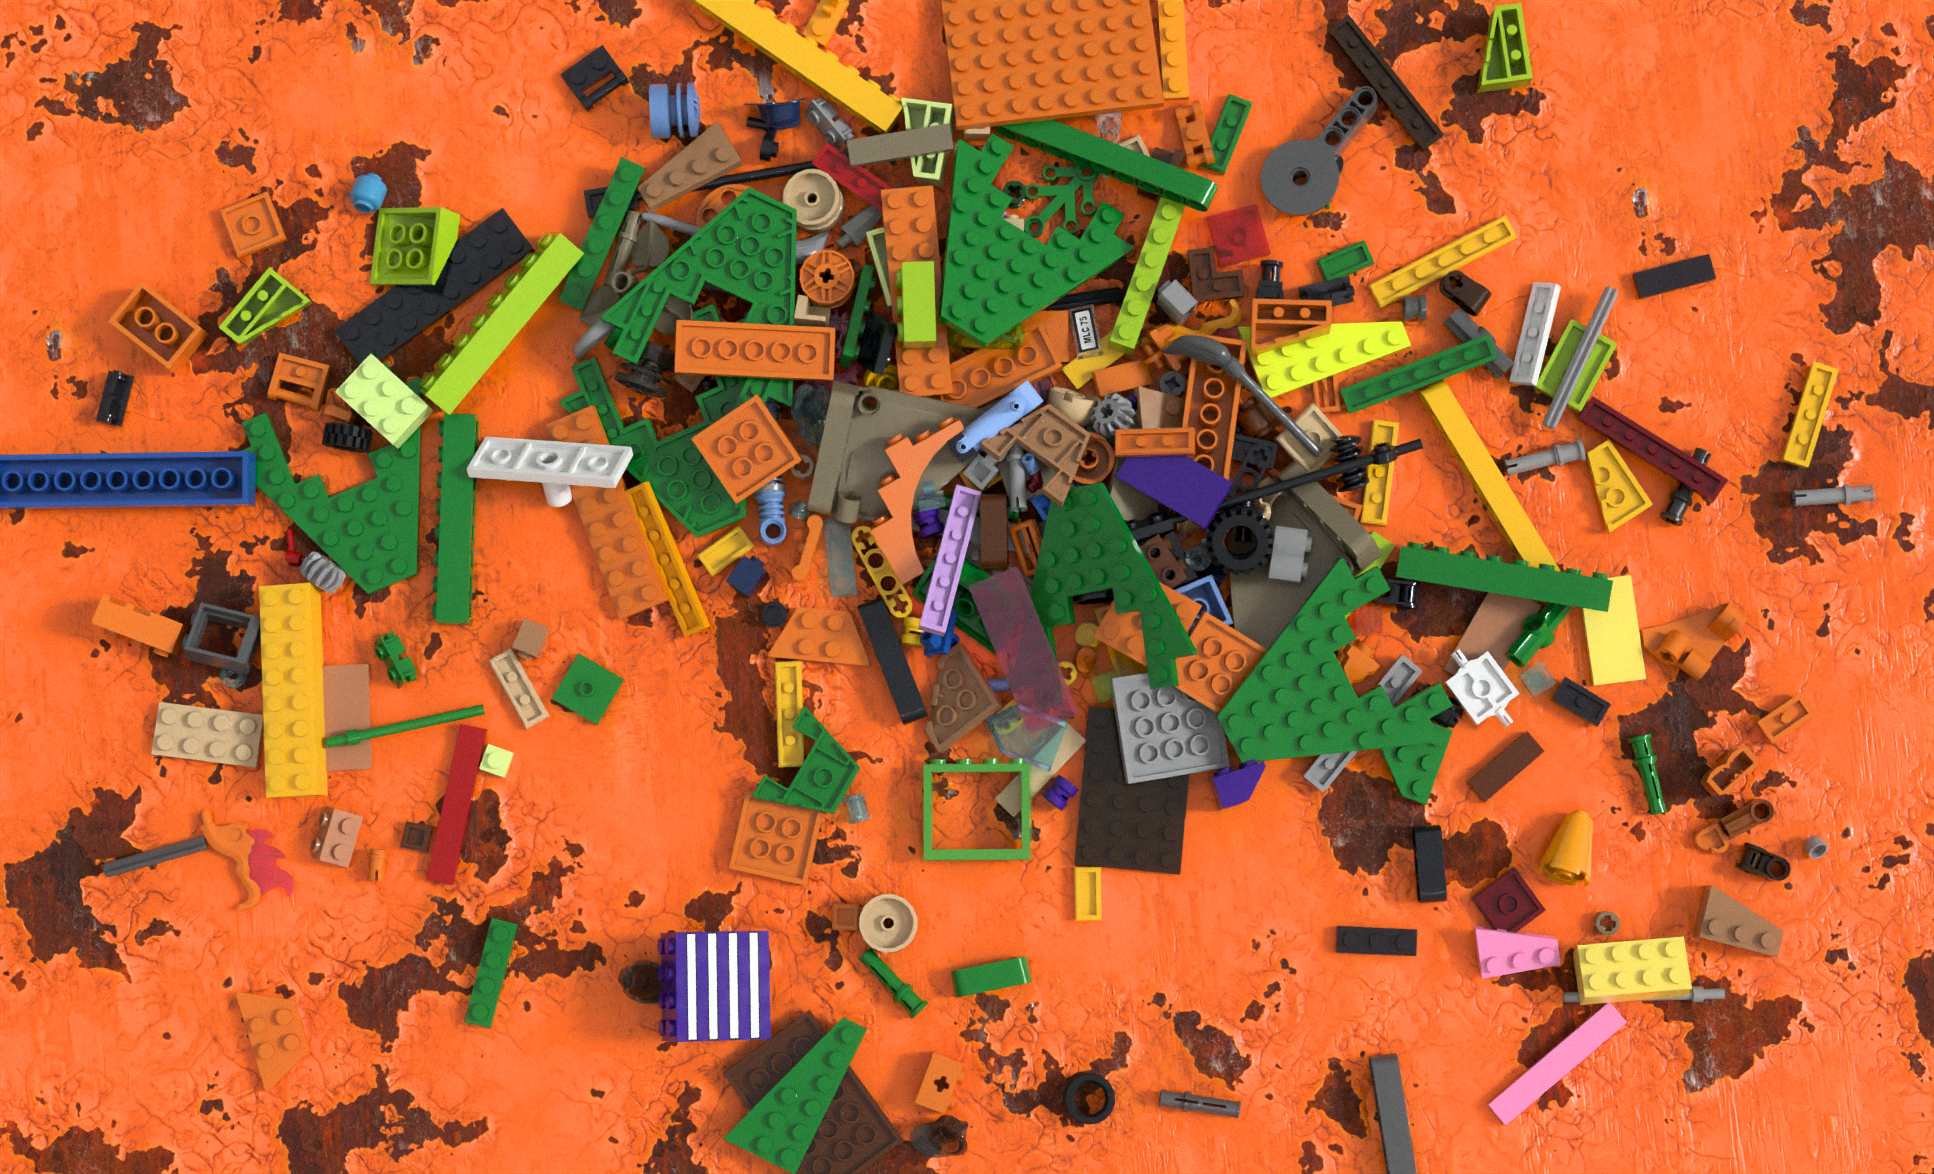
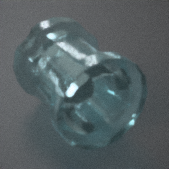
[843,793,872,825]

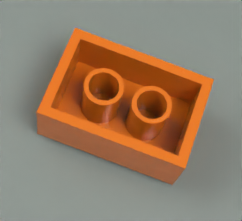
[108,281,209,374]

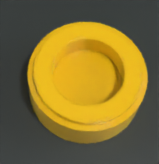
[1075,622,1100,648]

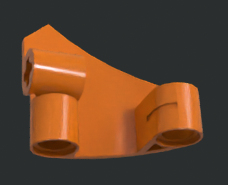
[1641,602,1748,681]

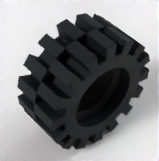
[322,422,373,453]

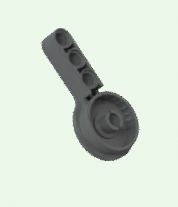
[1261,86,1378,216]

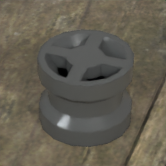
[1402,295,1427,321]
[1158,371,1185,397]

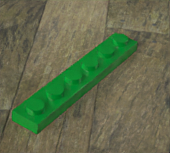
[558,157,646,311]
[1340,334,1498,414]

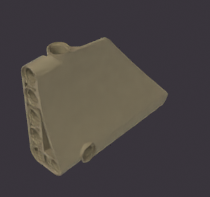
[807,381,987,523]
[1228,461,1381,649]

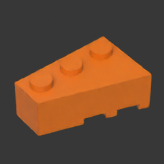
[1250,298,1332,357]
[91,593,189,658]

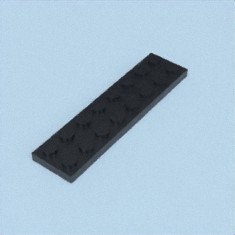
[334,208,535,365]

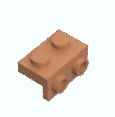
[310,806,363,868]

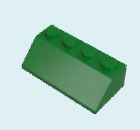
[911,555,1028,655]

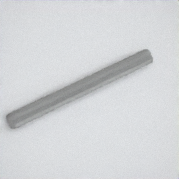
[1542,286,1619,430]

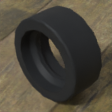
[1064,1073,1115,1124]

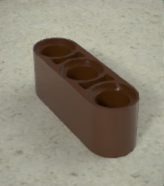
[980,494,1009,570]

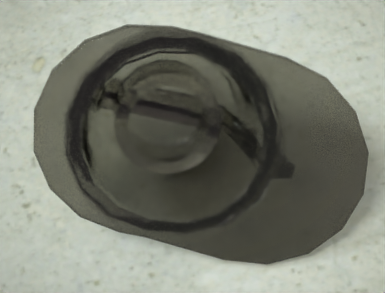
[910,1115,969,1158]

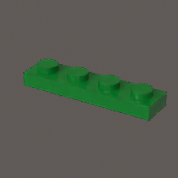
[839,264,876,368]
[464,918,519,1028]

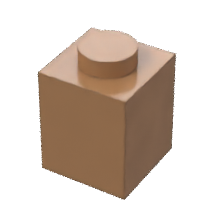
[512,618,552,661]

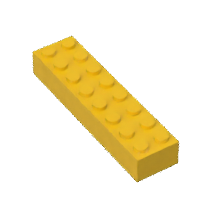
[259,583,328,799]

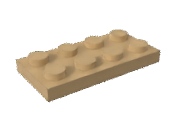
[151,702,264,768]

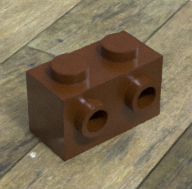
[1138,534,1188,589]

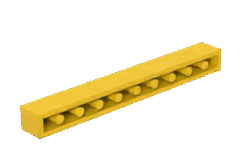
[687,0,904,135]

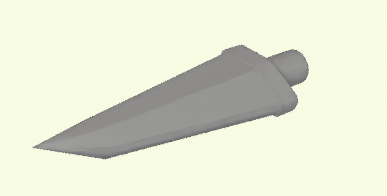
[836,182,902,249]

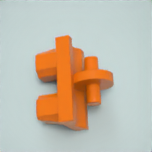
[1143,323,1187,371]

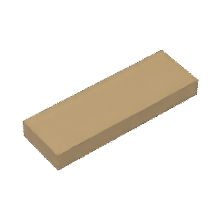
[488,648,550,730]

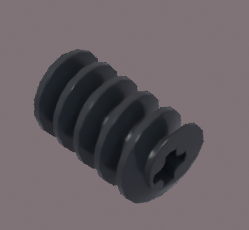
[1328,435,1370,492]

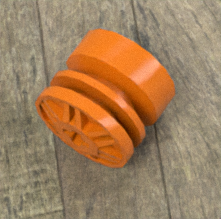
[800,250,856,312]

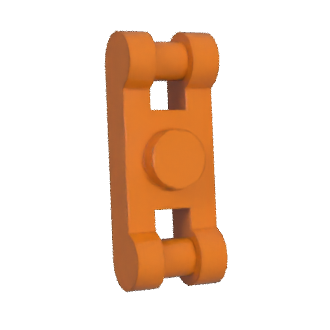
[1175,100,1215,170]
[792,515,824,583]

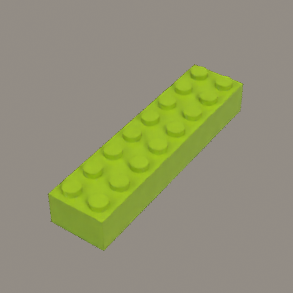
[418,231,584,415]

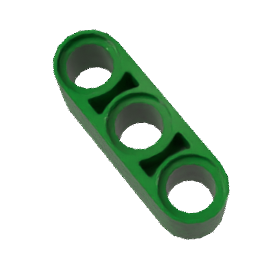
[951,956,1032,998]

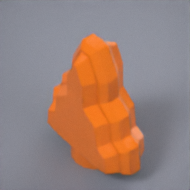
[1336,639,1381,685]

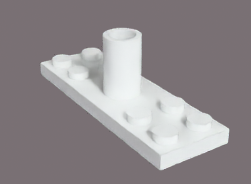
[467,436,633,507]

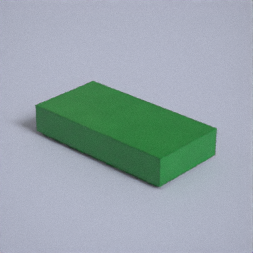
[1316,240,1375,281]

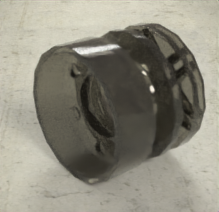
[614,341,675,399]

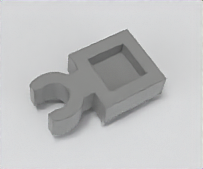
[963,452,1008,490]

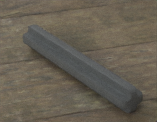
[103,836,208,877]

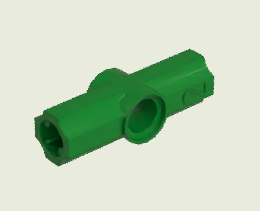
[1505,602,1572,668]

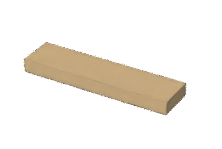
[995,723,1086,817]

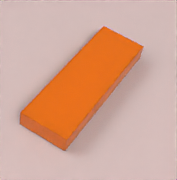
[1115,427,1195,457]

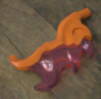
[200,811,295,911]

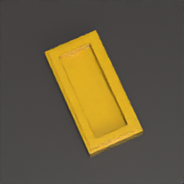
[697,525,755,578]
[1074,867,1102,921]

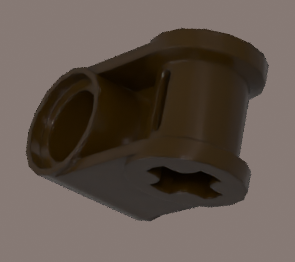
[1439,270,1492,317]
[1735,842,1791,882]

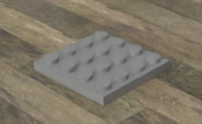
[1110,672,1230,784]

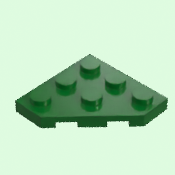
[1380,723,1453,805]

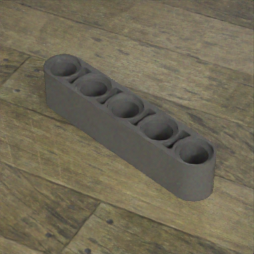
[1369,1053,1417,1174]

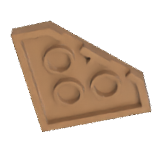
[925,642,1003,753]

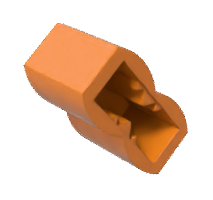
[1700,746,1759,797]

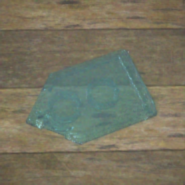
[986,703,1068,772]

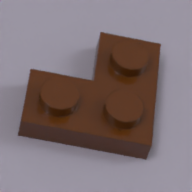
[1187,247,1245,302]

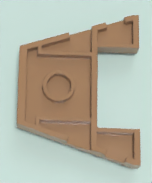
[980,404,1091,507]

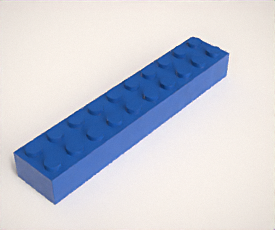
[0,451,256,510]

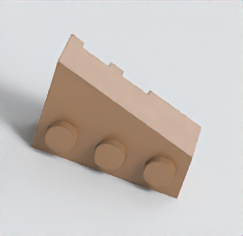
[1693,885,1784,957]

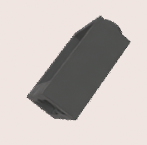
[182,602,261,675]

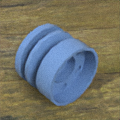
[649,82,701,139]

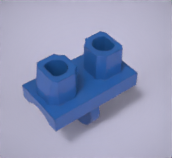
[920,609,960,658]

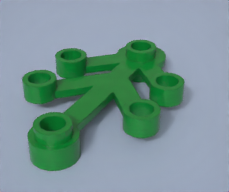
[1024,164,1100,238]

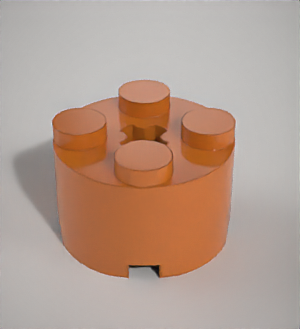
[1072,432,1115,487]

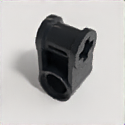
[1372,579,1421,610]

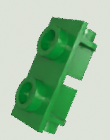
[374,632,418,689]

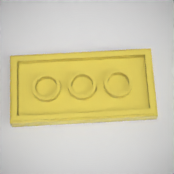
[1581,575,1646,686]

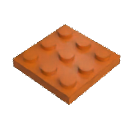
[691,393,802,504]
[1093,581,1202,666]
[1174,611,1267,713]
[729,791,823,886]

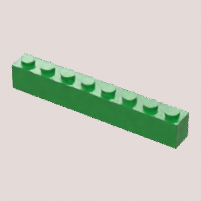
[432,413,479,626]
[1396,542,1613,612]

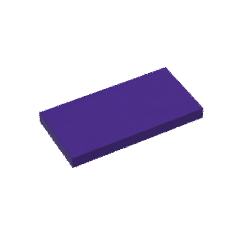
[1115,455,1234,530]

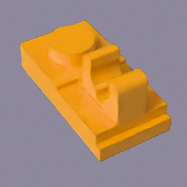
[802,0,849,48]

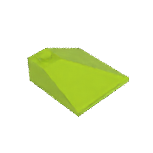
[370,207,460,285]

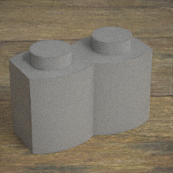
[1156,280,1198,325]
[1269,526,1313,585]

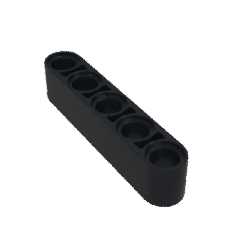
[857,596,928,725]

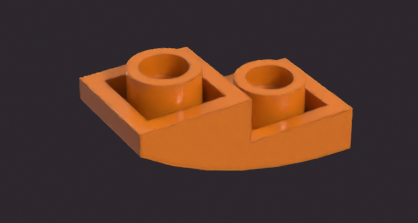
[1092,360,1152,398]

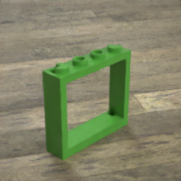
[923,758,1032,861]

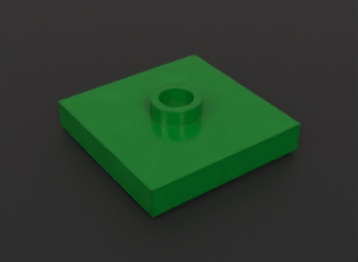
[552,653,624,725]

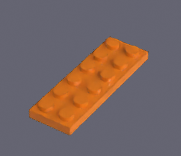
[674,320,835,382]

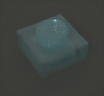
[1519,661,1556,698]

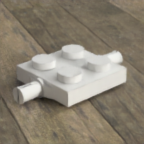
[1444,649,1520,728]

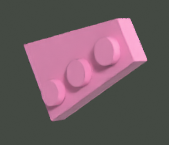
[1473,926,1561,979]

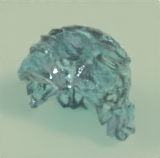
[790,384,831,445]

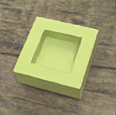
[479,744,514,778]

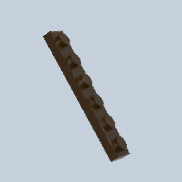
[1327,14,1444,153]

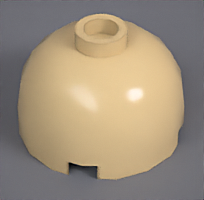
[1047,387,1101,427]

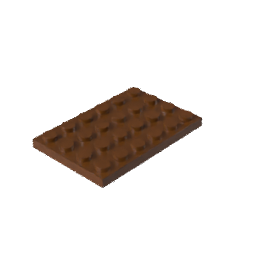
[723,1010,904,1174]

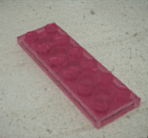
[968,566,1079,735]

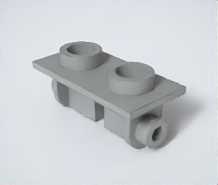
[805,97,854,150]

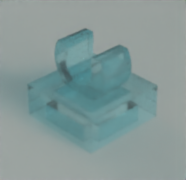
[917,480,946,511]

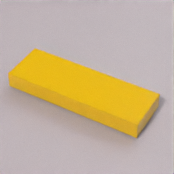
[1061,330,1139,391]

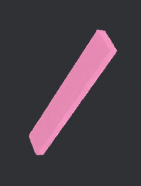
[1487,1003,1627,1125]

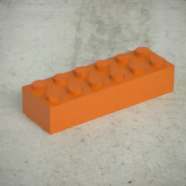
[1181,333,1247,480]

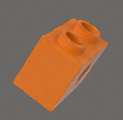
[915,1052,967,1114]

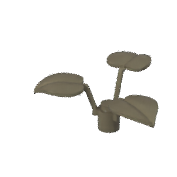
[579,220,693,335]

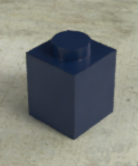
[726,555,767,598]

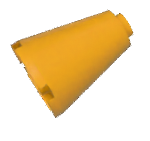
[1537,810,1593,887]

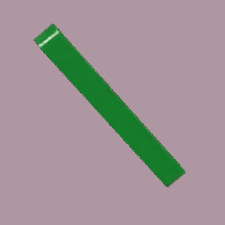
[996,120,1218,212]

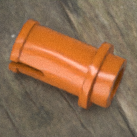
[367,849,389,882]

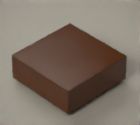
[400,821,433,853]

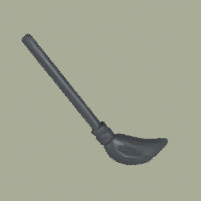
[1161,335,1322,457]

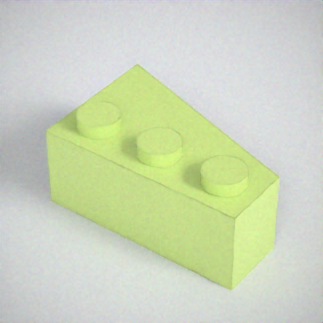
[901,98,955,187]

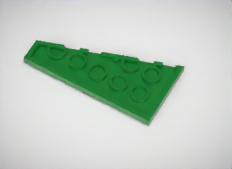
[723,1017,867,1174]

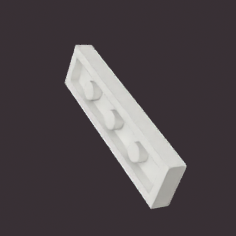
[1509,282,1561,386]

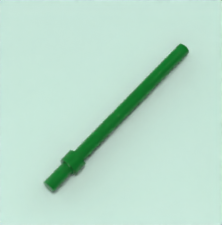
[326,704,485,748]

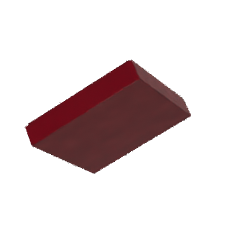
[1471,867,1546,933]

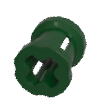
[1003,181,1026,209]

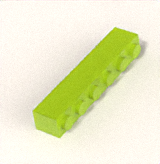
[1108,197,1185,356]

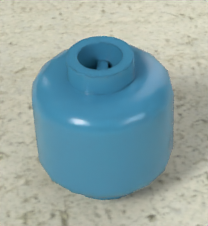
[349,173,387,214]

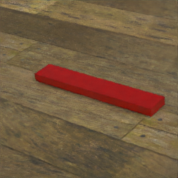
[427,724,487,885]

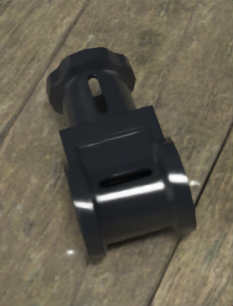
[1255,260,1284,299]

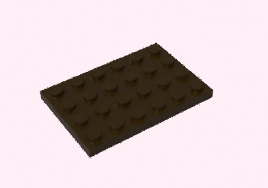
[1074,706,1189,875]

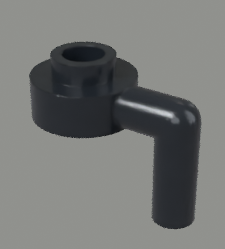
[746,117,779,162]

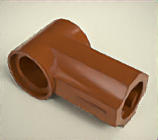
[1719,799,1774,840]

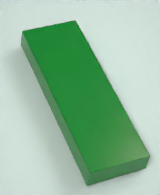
[1200,94,1253,175]

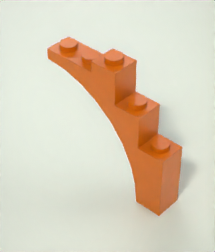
[870,416,964,585]

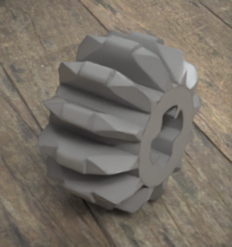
[1089,393,1136,439]
[299,552,346,593]

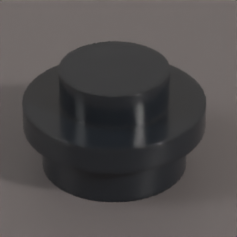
[761,601,787,628]

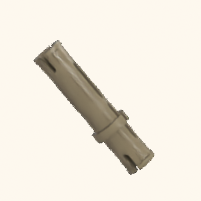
[604,210,642,286]

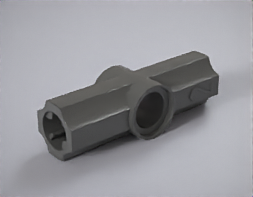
[1443,308,1514,380]

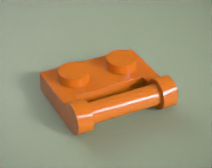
[267,352,331,412]

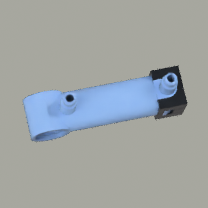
[946,380,1043,463]

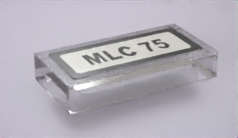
[1068,304,1104,360]

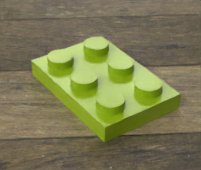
[1533,319,1618,413]

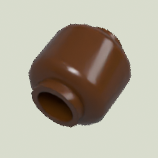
[1237,398,1274,438]

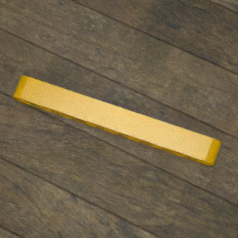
[1418,379,1561,572]

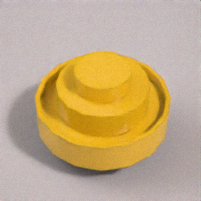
[863,361,899,390]

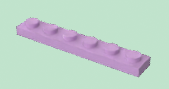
[918,484,981,637]

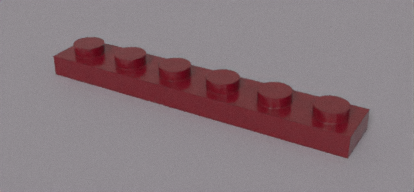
[1578,397,1728,503]

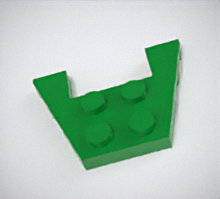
[752,707,860,814]

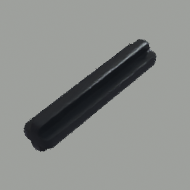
[1046,287,1122,311]

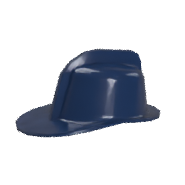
[743,98,806,130]

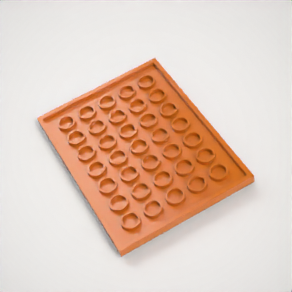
[941,0,1164,131]

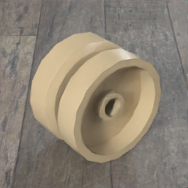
[783,169,845,233]
[859,894,918,952]

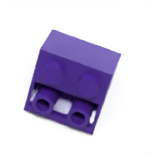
[1210,759,1266,811]

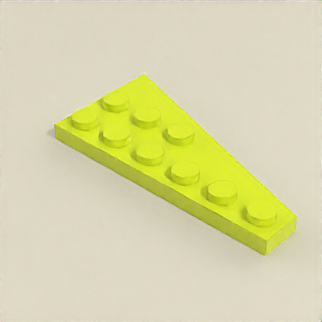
[1237,322,1411,399]

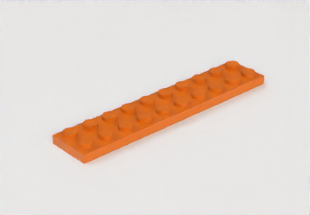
[805,321,1063,460]

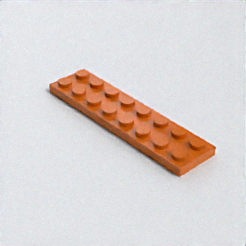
[880,185,953,397]
[545,405,669,620]

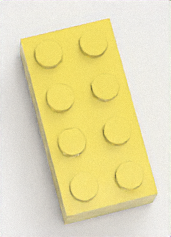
[1573,936,1692,1005]

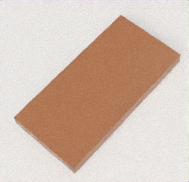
[1443,592,1541,676]
[322,664,373,772]

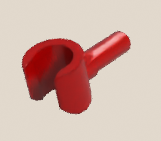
[285,529,302,566]

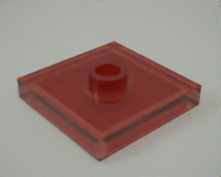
[1206,204,1271,268]

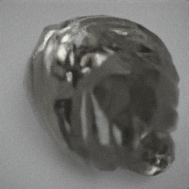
[618,959,662,1004]

